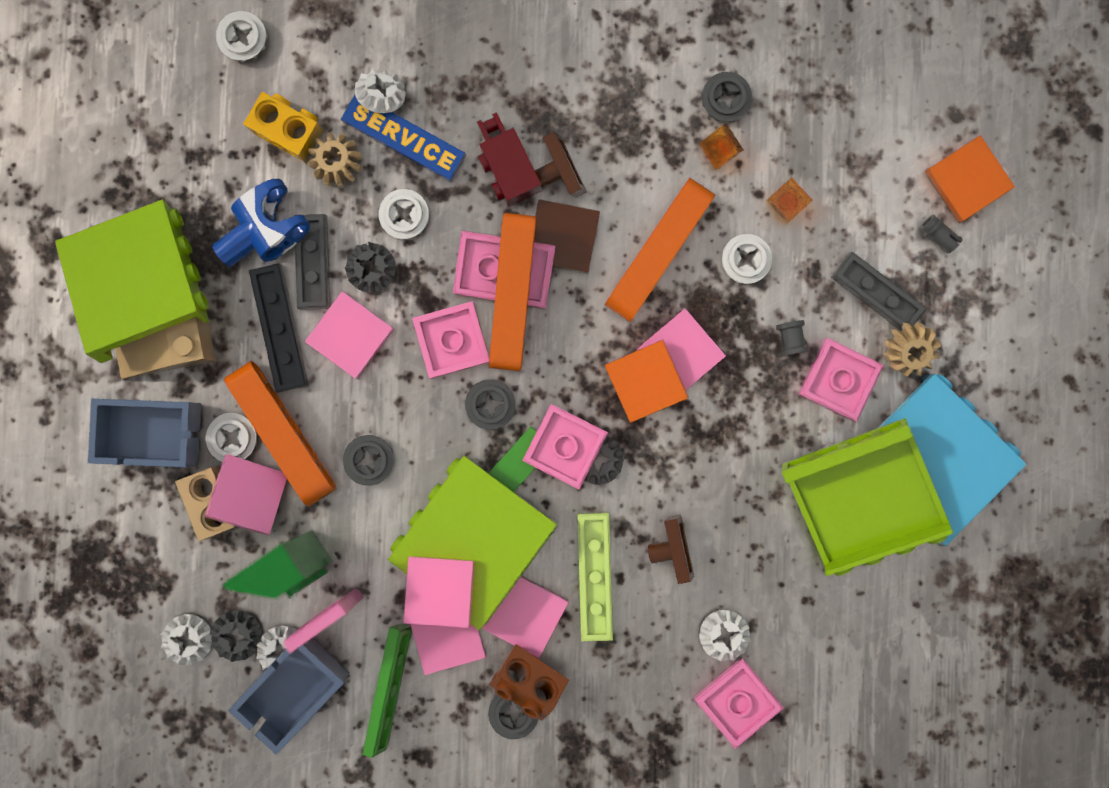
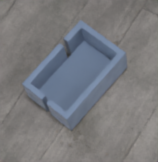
[88,398,201,467]
[228,638,350,755]

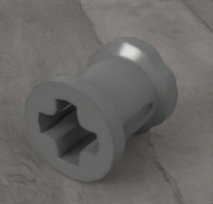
[776,320,810,356]

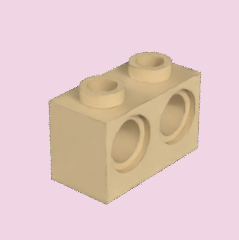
[175,466,237,541]

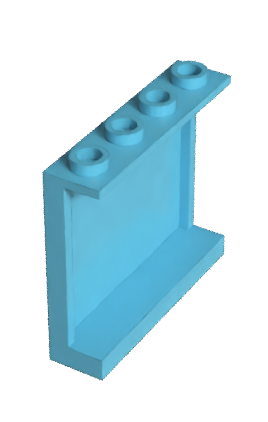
[878,374,1027,546]

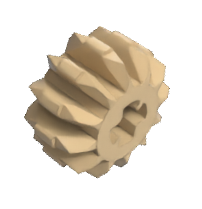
[308,132,362,187]
[883,322,941,377]

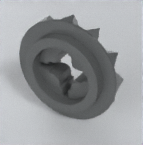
[702,72,752,123]
[345,242,396,293]
[465,379,515,430]
[343,435,394,486]
[584,436,624,485]
[209,610,262,662]
[488,695,539,739]

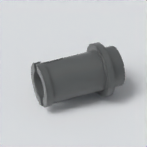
[920,214,963,254]

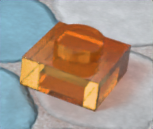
[699,124,744,170]
[766,177,813,223]

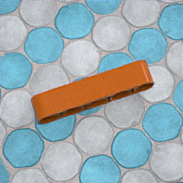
[604,178,716,322]
[489,213,536,371]
[224,360,337,507]

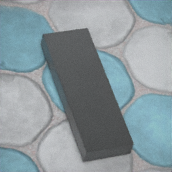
[294,214,331,310]
[830,252,927,331]

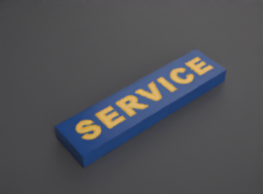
[341,95,466,182]

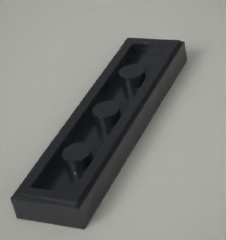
[248,263,309,393]

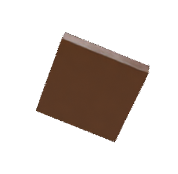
[534,199,600,274]

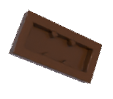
[535,132,587,198]
[648,515,694,584]

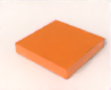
[925,135,1015,223]
[605,339,689,423]

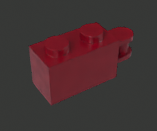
[477,112,542,207]

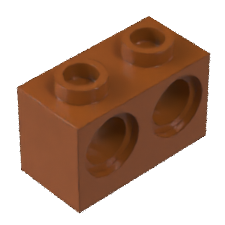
[489,644,569,721]

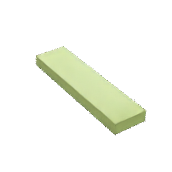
[577,512,613,641]

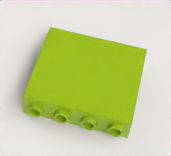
[55,199,209,363]
[781,418,954,576]
[388,456,559,631]

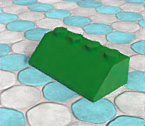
[222,530,333,599]

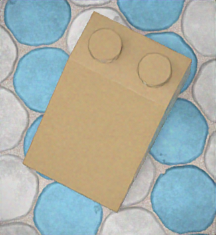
[115,317,216,379]

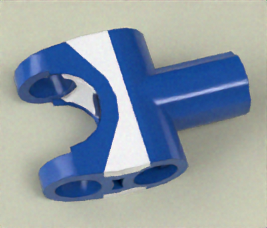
[213,179,310,267]

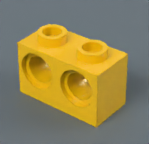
[243,92,324,163]

